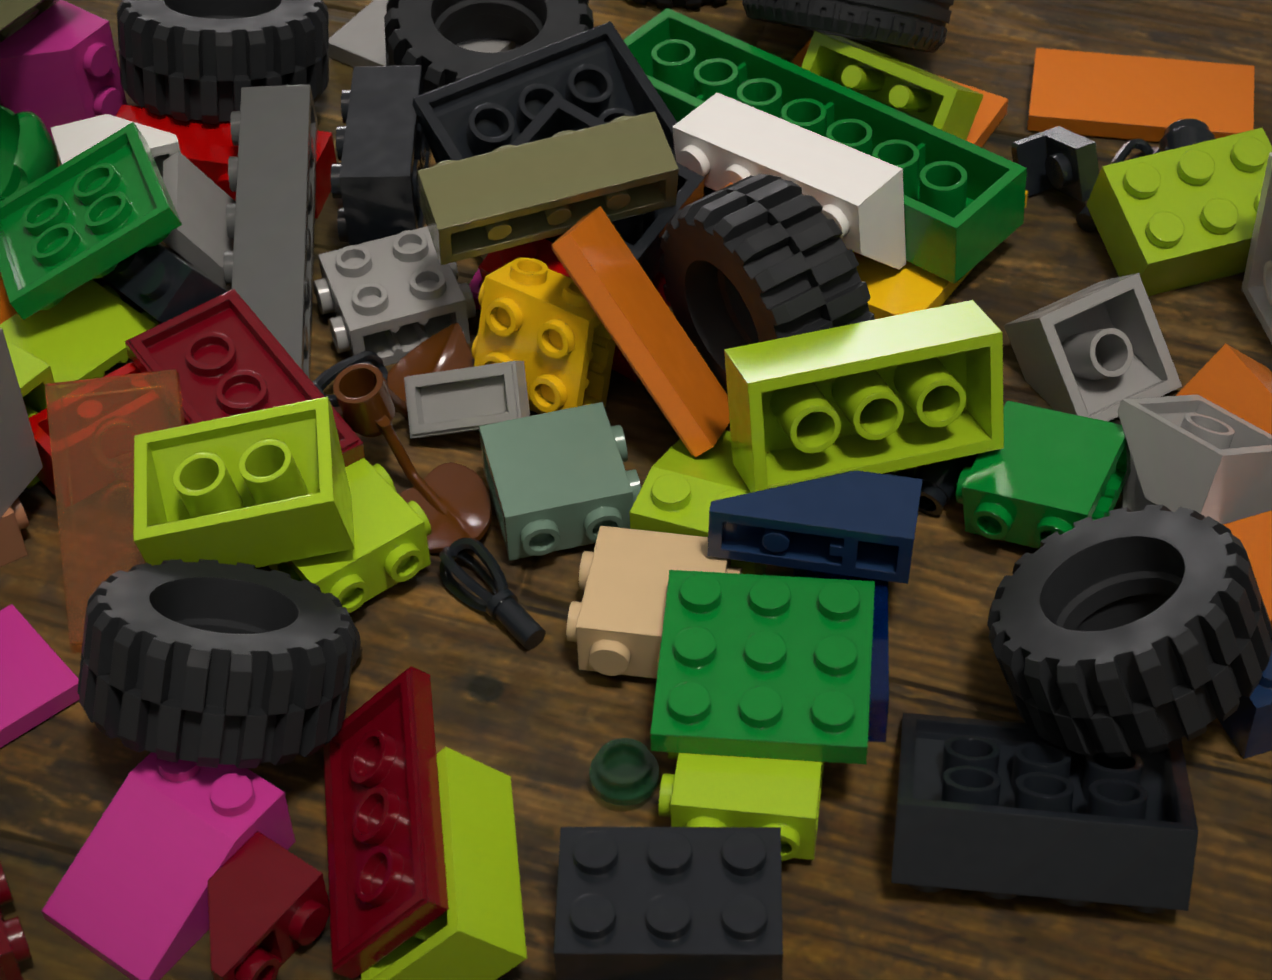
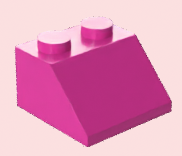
[0,0,128,141]

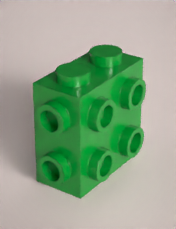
[956,400,1131,549]

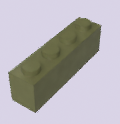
[417,111,679,265]

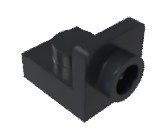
[1011,126,1099,202]

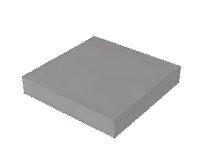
[162,151,236,291]

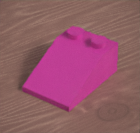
[42,752,296,980]

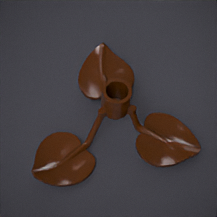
[333,322,492,553]

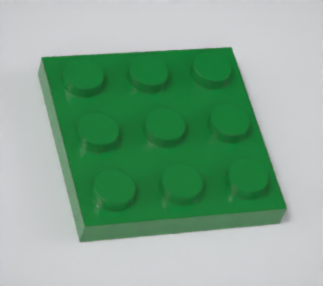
[0,122,182,320]
[650,570,875,765]

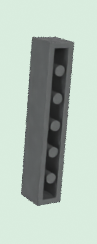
[223,84,318,379]

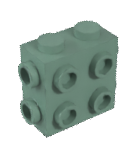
[479,402,641,561]

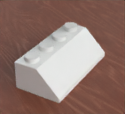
[672,93,906,270]

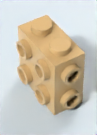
[566,526,742,679]

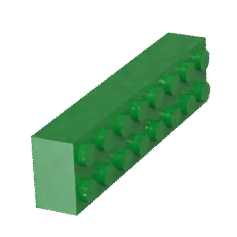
[623,8,1027,284]

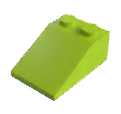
[629,430,768,575]

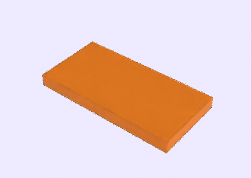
[1027,48,1254,142]
[551,206,730,458]

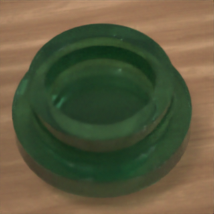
[589,738,659,806]

